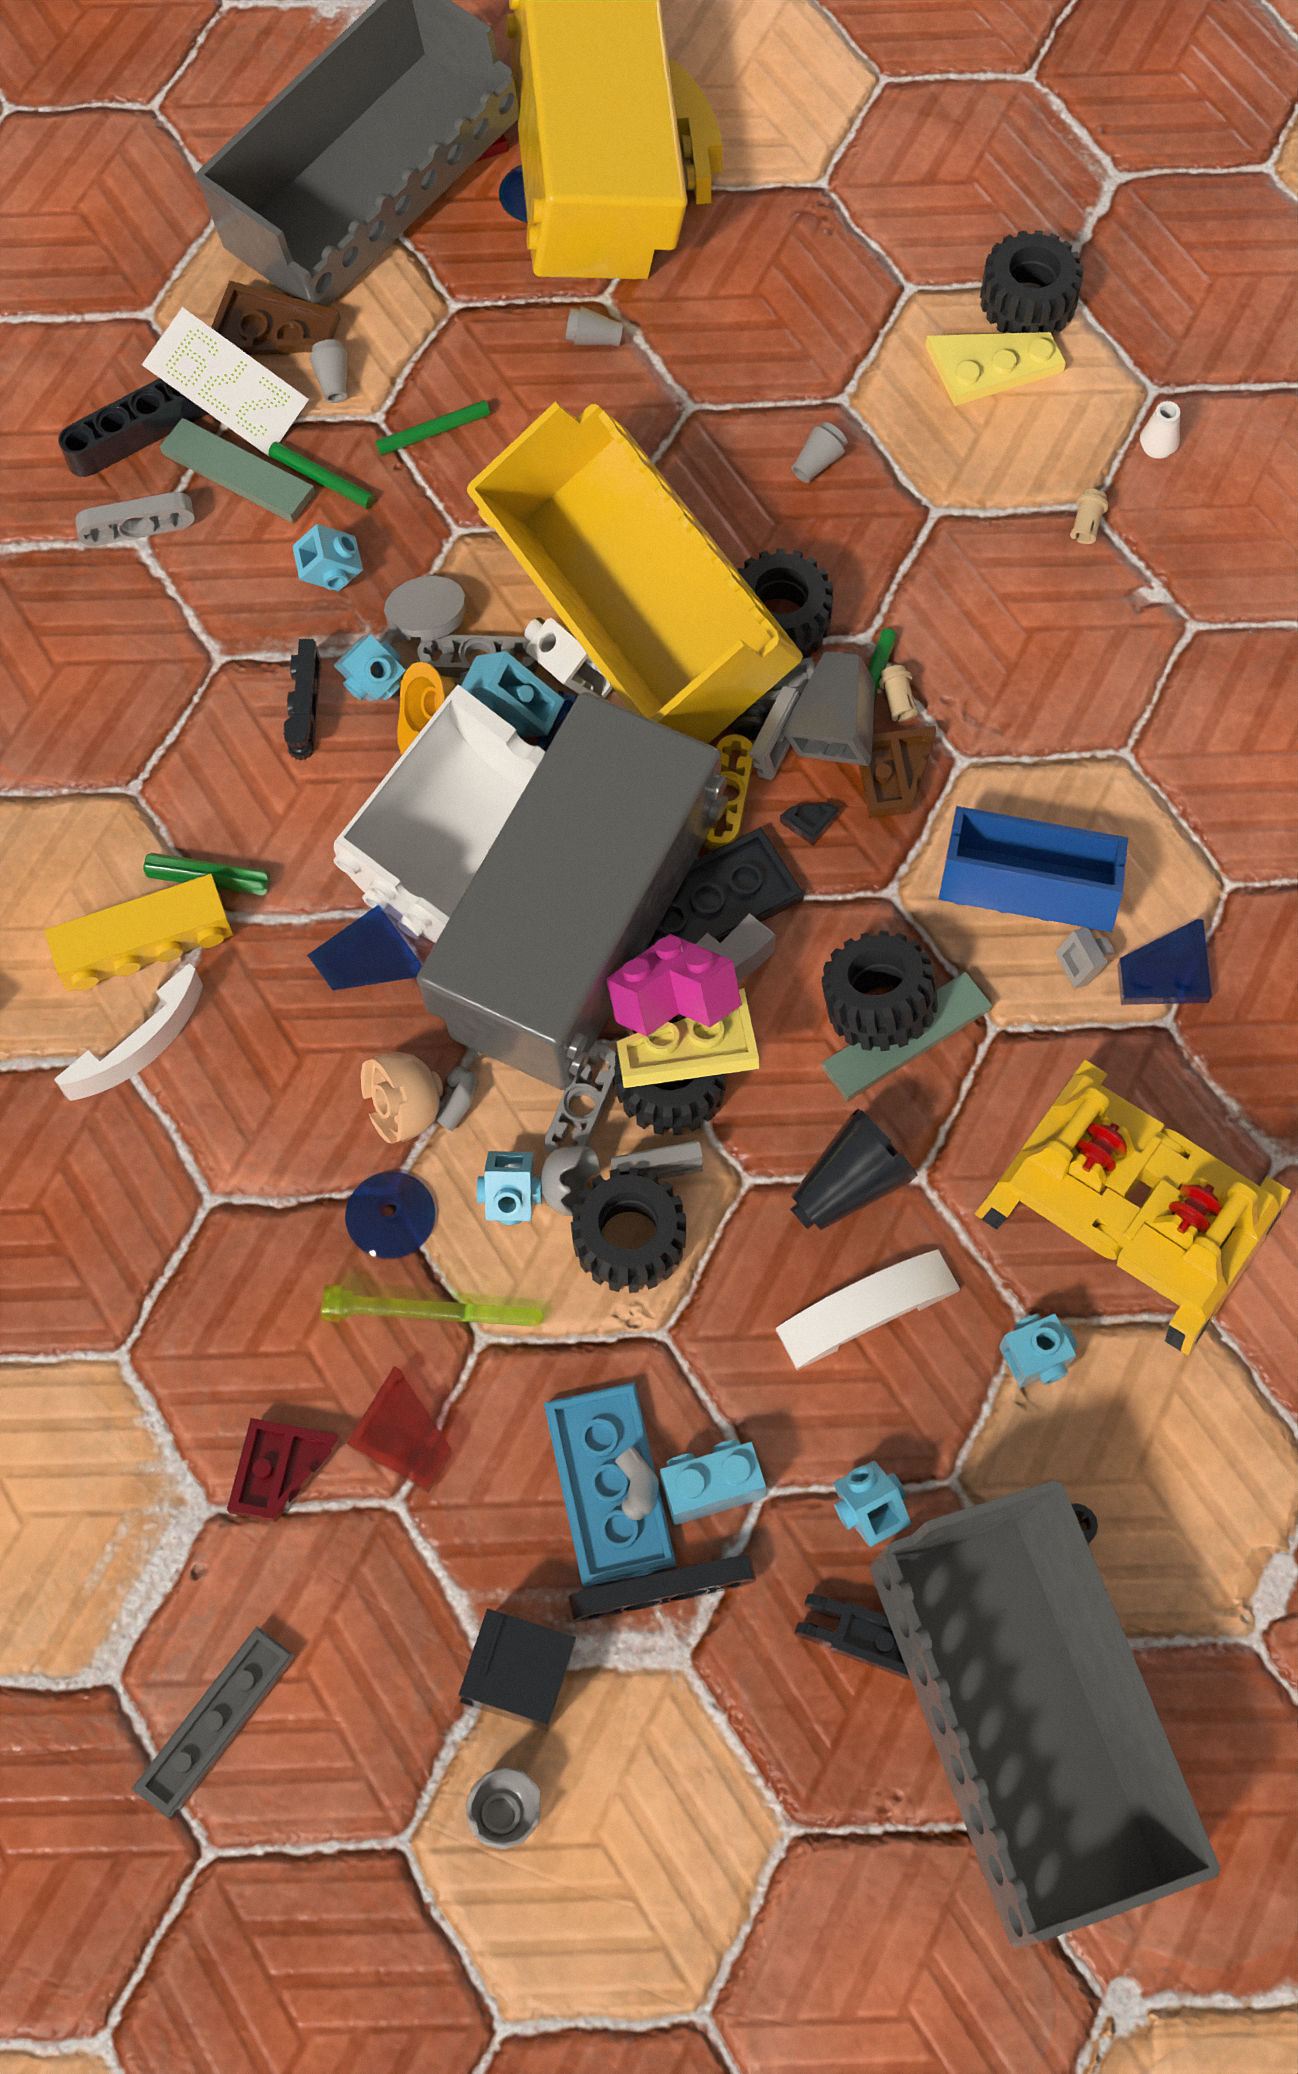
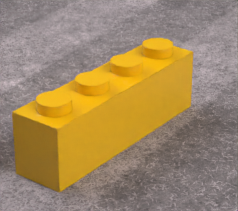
[44,874,234,992]

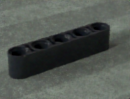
[58,378,209,477]

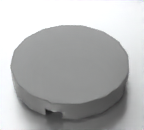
[384,575,467,641]

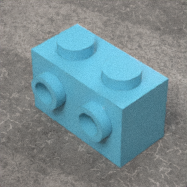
[461,651,564,739]
[660,1439,766,1526]

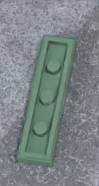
[160,418,315,523]
[822,972,992,1102]

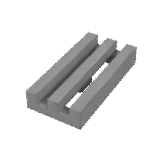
[749,686,800,780]
[611,1141,703,1180]

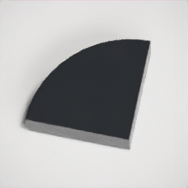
[780,802,840,846]

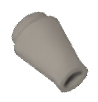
[565,306,624,347]
[309,340,348,403]
[791,422,848,483]

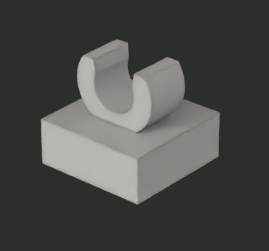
[1055,927,1115,989]

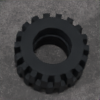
[980,230,1084,335]
[737,549,834,659]
[821,931,938,1051]
[614,1015,726,1136]
[571,1167,686,1293]

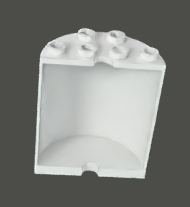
[333,684,545,943]

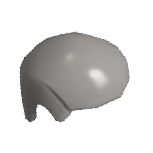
[541,1145,600,1216]
[466,1767,541,1850]

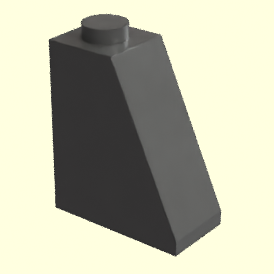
[782,651,875,766]

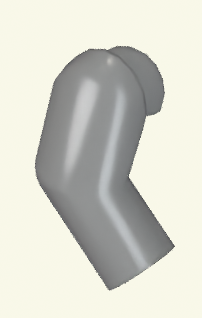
[435,1066,479,1131]
[615,1447,659,1521]

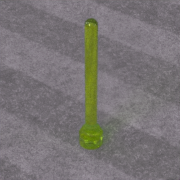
[321,1284,544,1327]

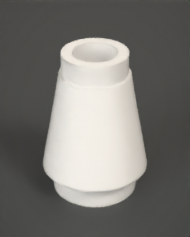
[1140,401,1180,458]

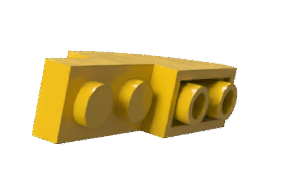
[669,60,723,204]

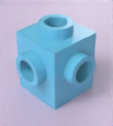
[292,524,363,592]
[333,634,406,702]
[477,1151,542,1225]
[999,1313,1077,1389]
[833,1461,912,1547]

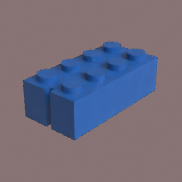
[938,806,1128,932]

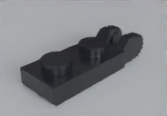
[283,639,321,761]
[795,1593,911,1681]

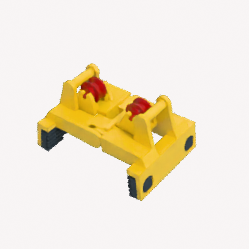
[975,1060,1291,1356]

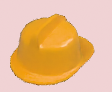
[397,661,456,755]

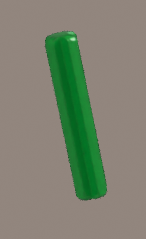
[143,853,270,895]

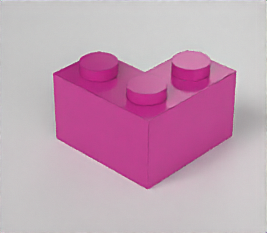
[606,934,742,1037]

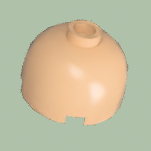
[360,1052,443,1144]

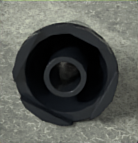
[790,1108,918,1231]

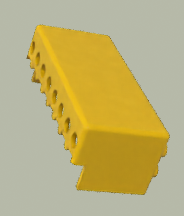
[505,0,687,279]
[467,402,802,744]

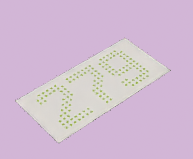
[142,307,309,456]

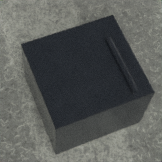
[458,1608,576,1731]

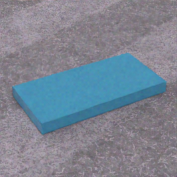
[544,1382,676,1590]

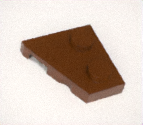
[858,726,937,819]

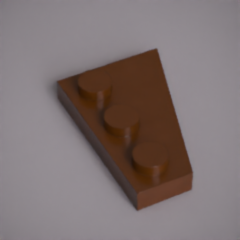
[211,280,341,355]

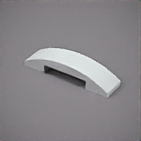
[54,963,203,1101]
[776,1250,960,1370]

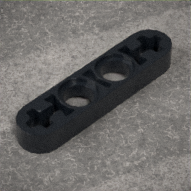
[568,1555,756,1622]

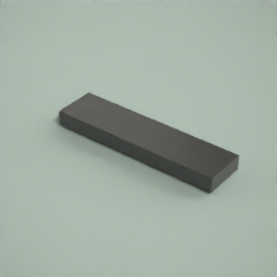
[131,1626,296,1820]

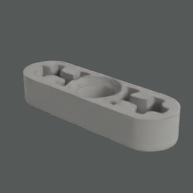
[75,492,194,546]
[417,635,538,678]
[545,1045,615,1155]

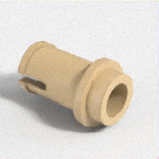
[1070,489,1109,544]
[879,665,918,722]

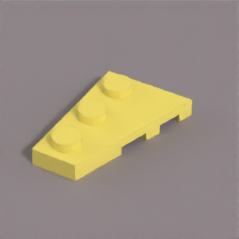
[925,332,1066,406]
[617,988,759,1088]

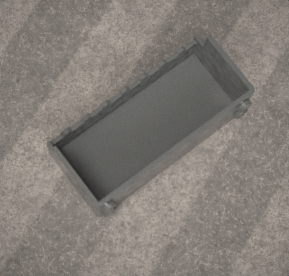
[196,0,520,307]
[416,692,728,1090]
[869,1481,1220,1948]

